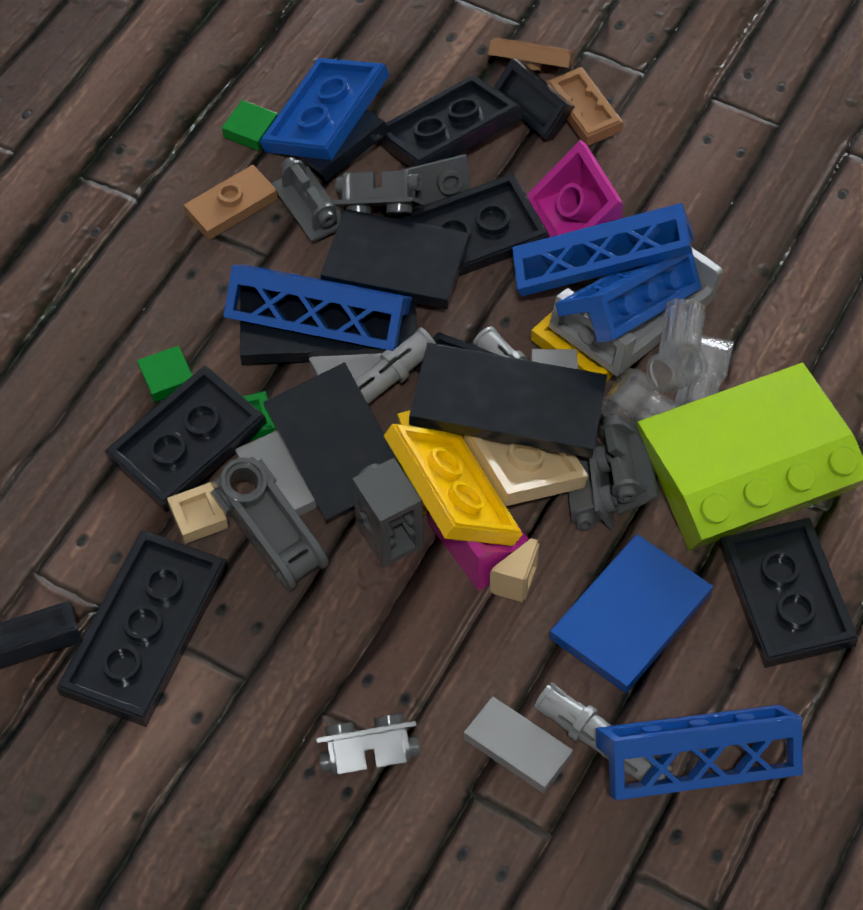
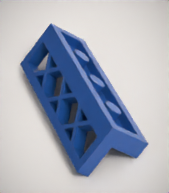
[512,203,694,297]
[555,253,702,343]
[223,264,412,351]
[596,705,803,800]

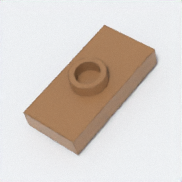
[488,38,575,71]
[546,67,623,146]
[183,164,278,240]

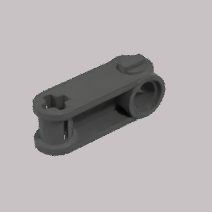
[210,457,329,592]

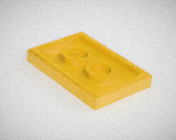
[383,424,523,546]

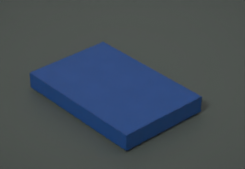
[260,58,390,160]
[549,534,713,694]

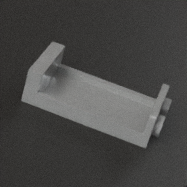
[549,248,723,377]

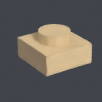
[167,482,228,544]

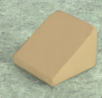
[490,538,540,602]

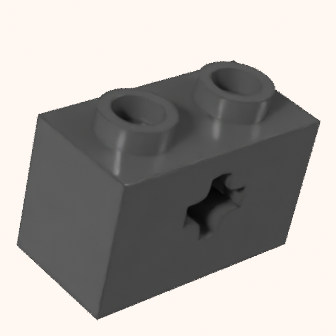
[352,458,424,568]

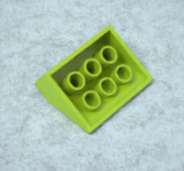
[636,362,863,551]

